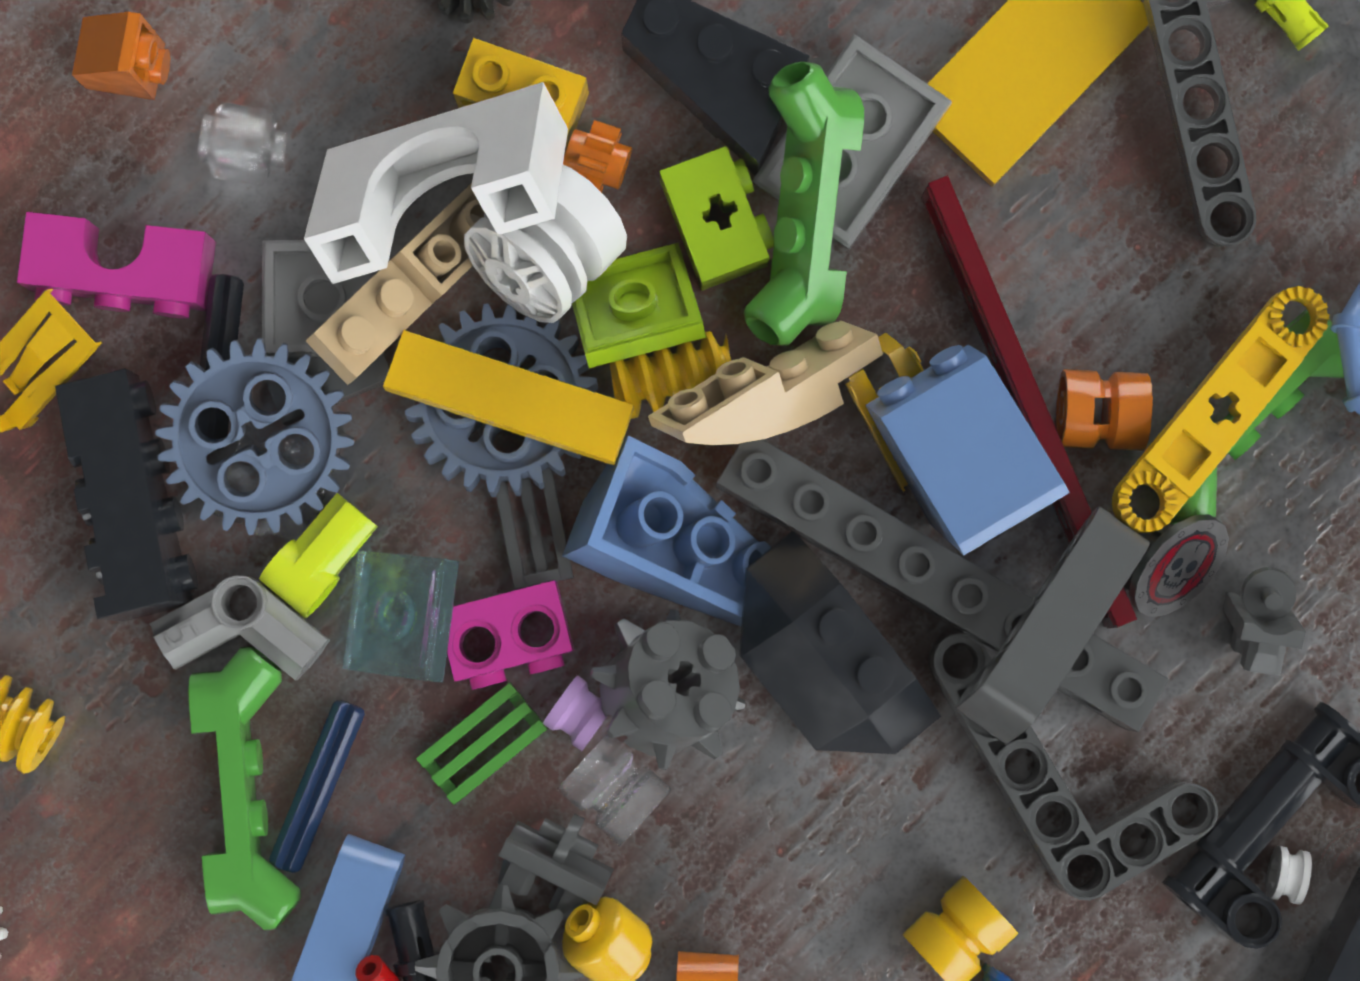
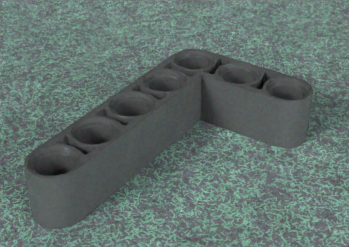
[1143,0,1256,247]
[928,634,1218,901]

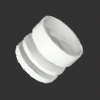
[464,165,627,323]

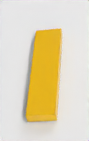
[383,330,634,466]

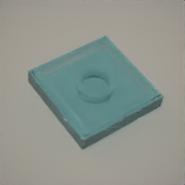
[342,550,459,683]

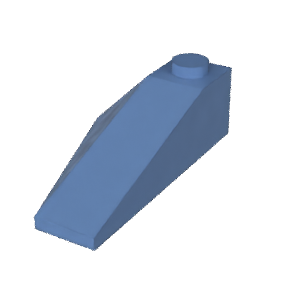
[562,436,771,626]

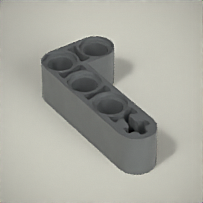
[955,506,1150,745]

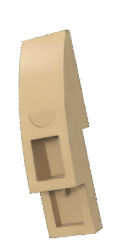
[305,183,485,385]
[648,320,883,445]

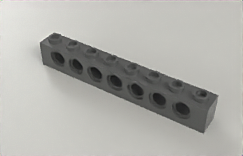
[716,439,1169,732]

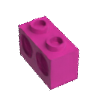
[437,580,575,690]

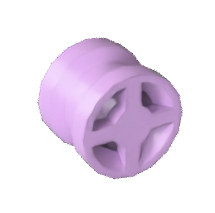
[542,675,607,752]

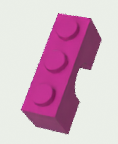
[17,212,216,319]

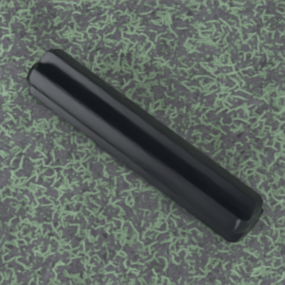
[198,274,244,450]

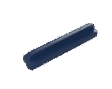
[269,700,365,873]

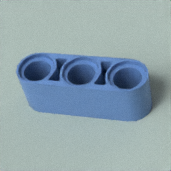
[291,834,406,981]

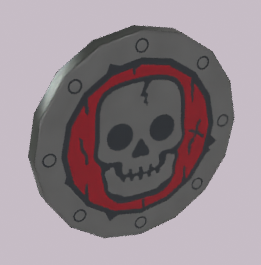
[1124,514,1229,617]

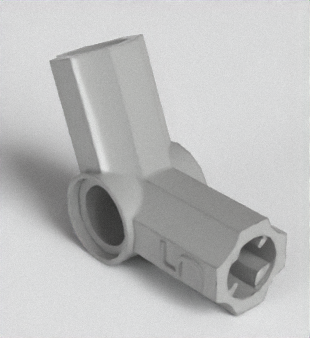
[150,575,330,680]

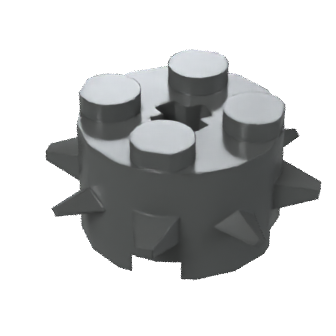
[591,610,746,770]
[415,884,583,981]

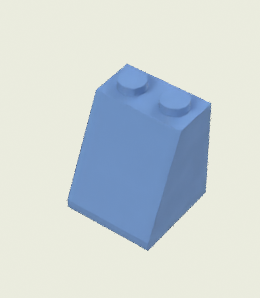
[865,344,1070,556]

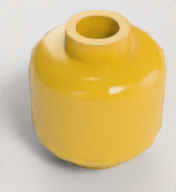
[562,896,652,981]

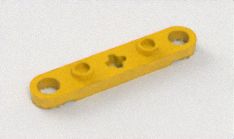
[1112,286,1330,533]

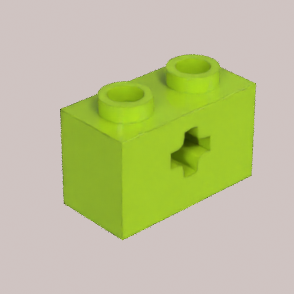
[659,146,774,291]

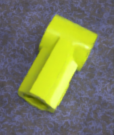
[259,493,378,618]

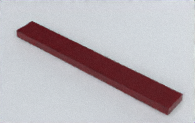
[921,175,1137,629]

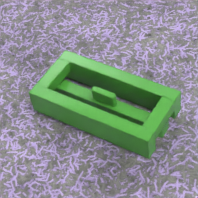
[416,682,548,805]

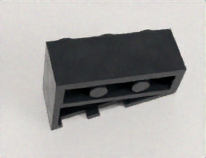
[621,0,810,176]

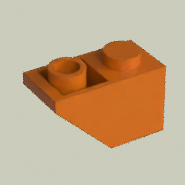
[72,11,171,100]

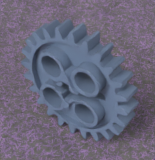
[405,303,598,497]
[155,338,354,535]

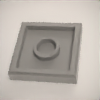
[262,240,384,358]

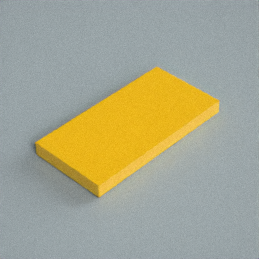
[927,0,1149,187]

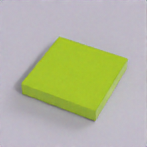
[572,243,706,368]

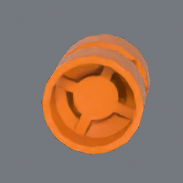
[1056,369,1153,451]

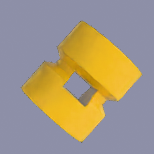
[902,876,1018,981]

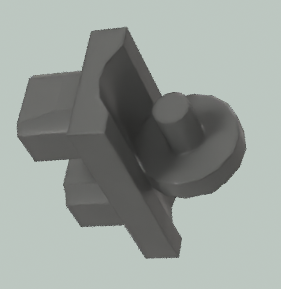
[1223,567,1306,675]
[498,813,614,920]

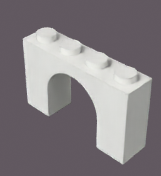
[304,82,568,284]

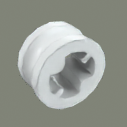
[1266,845,1312,905]

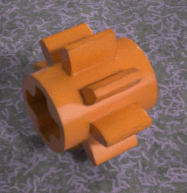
[563,120,632,193]

